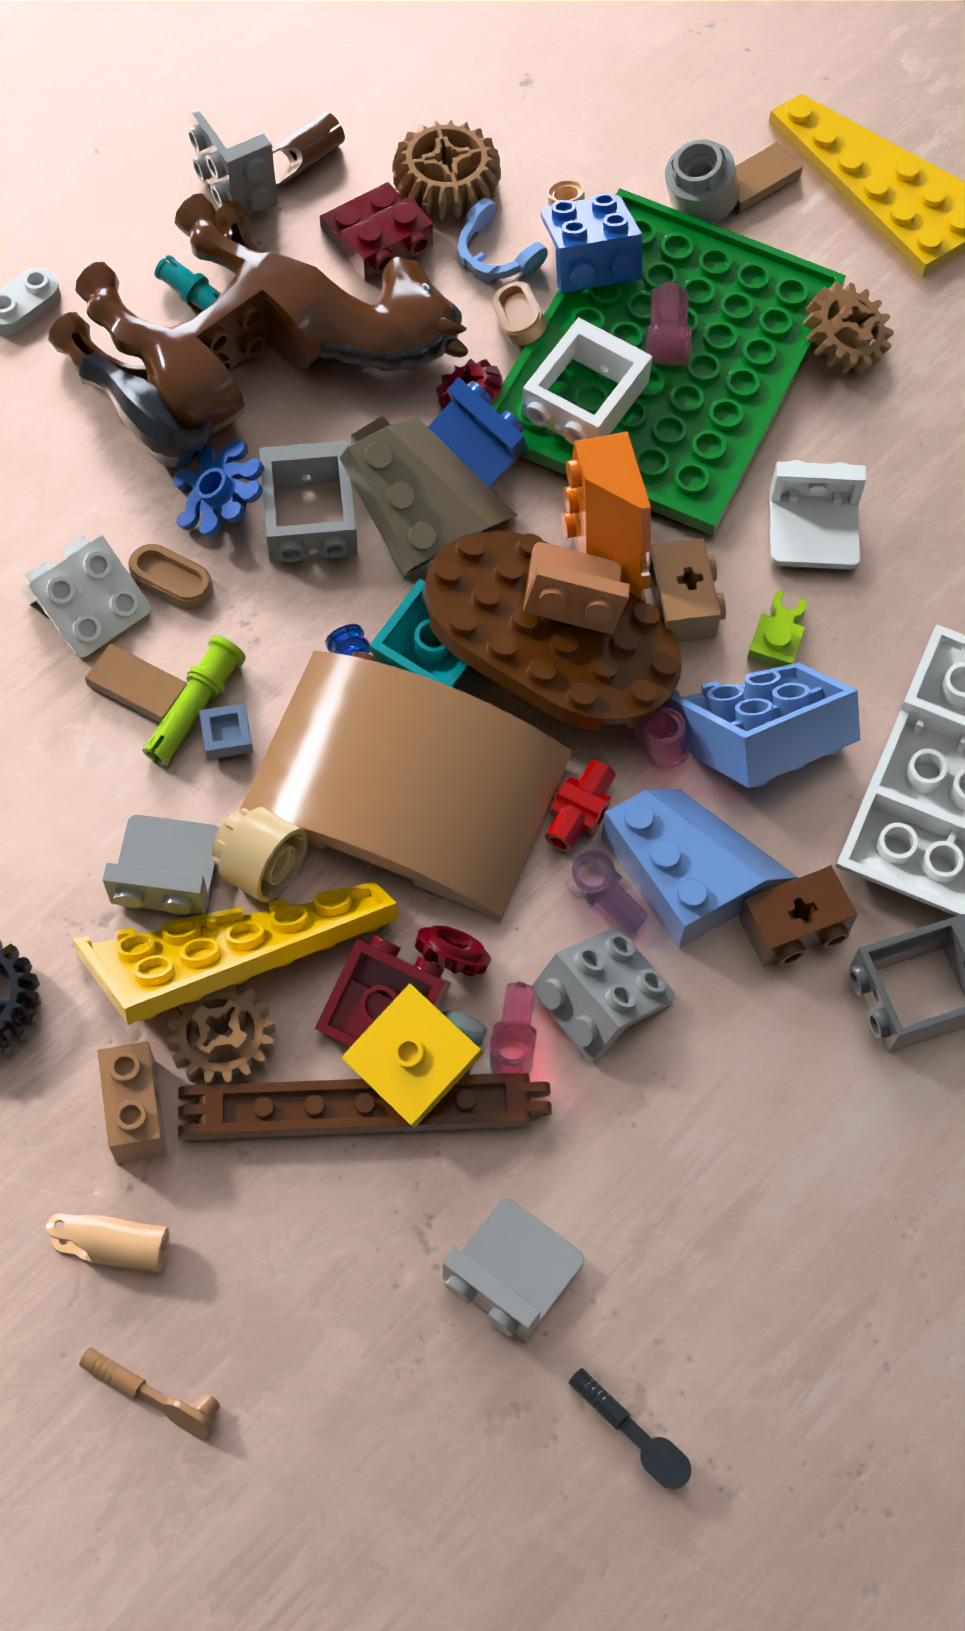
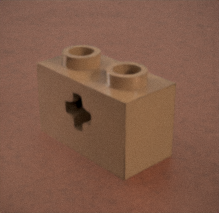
[647,538,726,642]
[97,1041,168,1165]

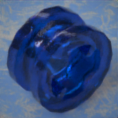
[325,624,370,656]

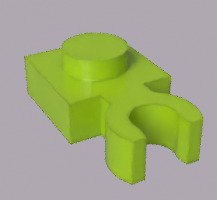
[747,591,807,668]

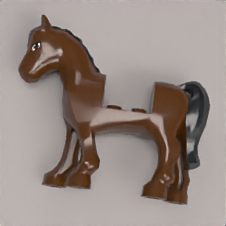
[48,194,468,468]

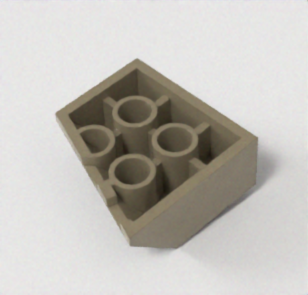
[340,417,518,576]

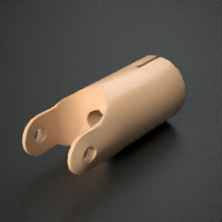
[46,1214,169,1273]

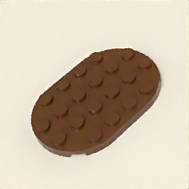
[422,531,682,730]

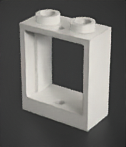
[522,317,653,445]

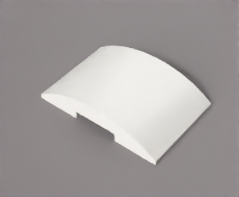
[835,624,965,916]

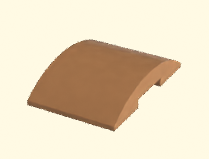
[239,651,572,920]

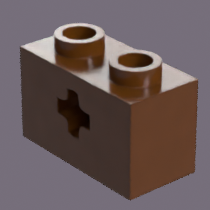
[738,865,858,967]

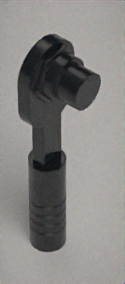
[568,1368,692,1490]

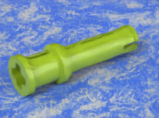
[142,635,246,766]

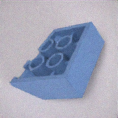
[665,662,861,788]
[601,789,798,948]

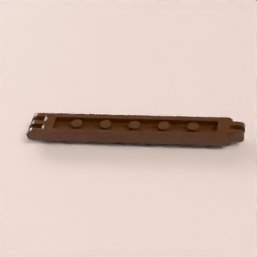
[178,1073,552,1140]

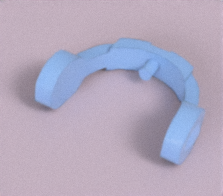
[457,198,548,282]

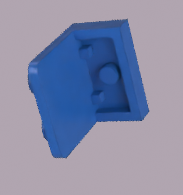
[541,193,642,293]
[428,377,528,488]

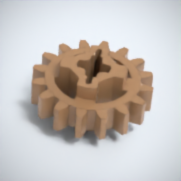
[803,282,894,374]
[166,984,276,1085]

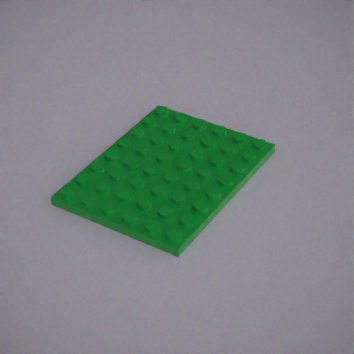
[490,188,846,536]

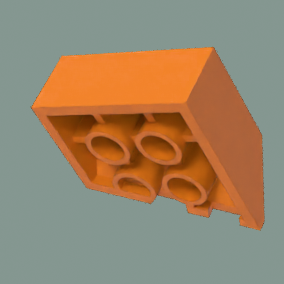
[561,432,651,604]

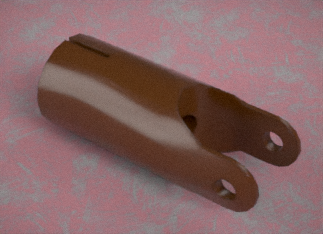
[272,111,345,187]

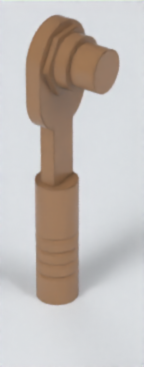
[79,1347,220,1439]

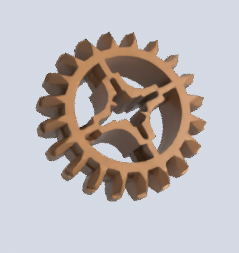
[392,119,501,221]

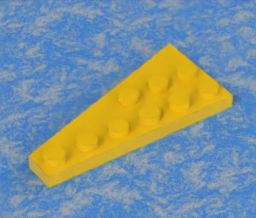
[768,94,965,276]
[73,882,399,1025]

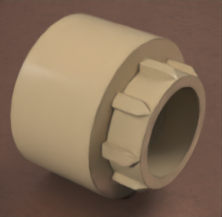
[212,807,308,903]

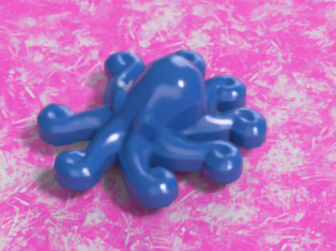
[173,440,264,538]

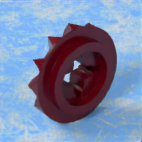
[435,358,503,410]
[414,925,491,976]

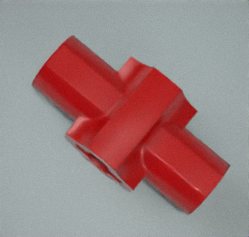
[545,760,616,853]

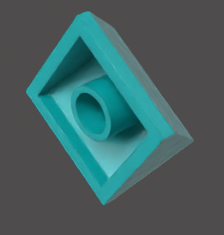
[369,579,469,687]

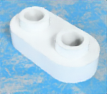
[0,268,61,335]

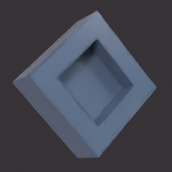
[199,703,253,760]

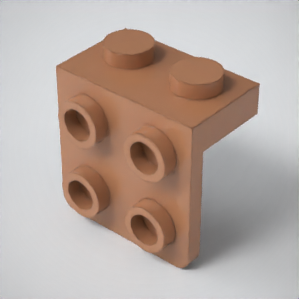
[523,542,630,635]

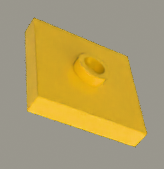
[341,983,484,1128]

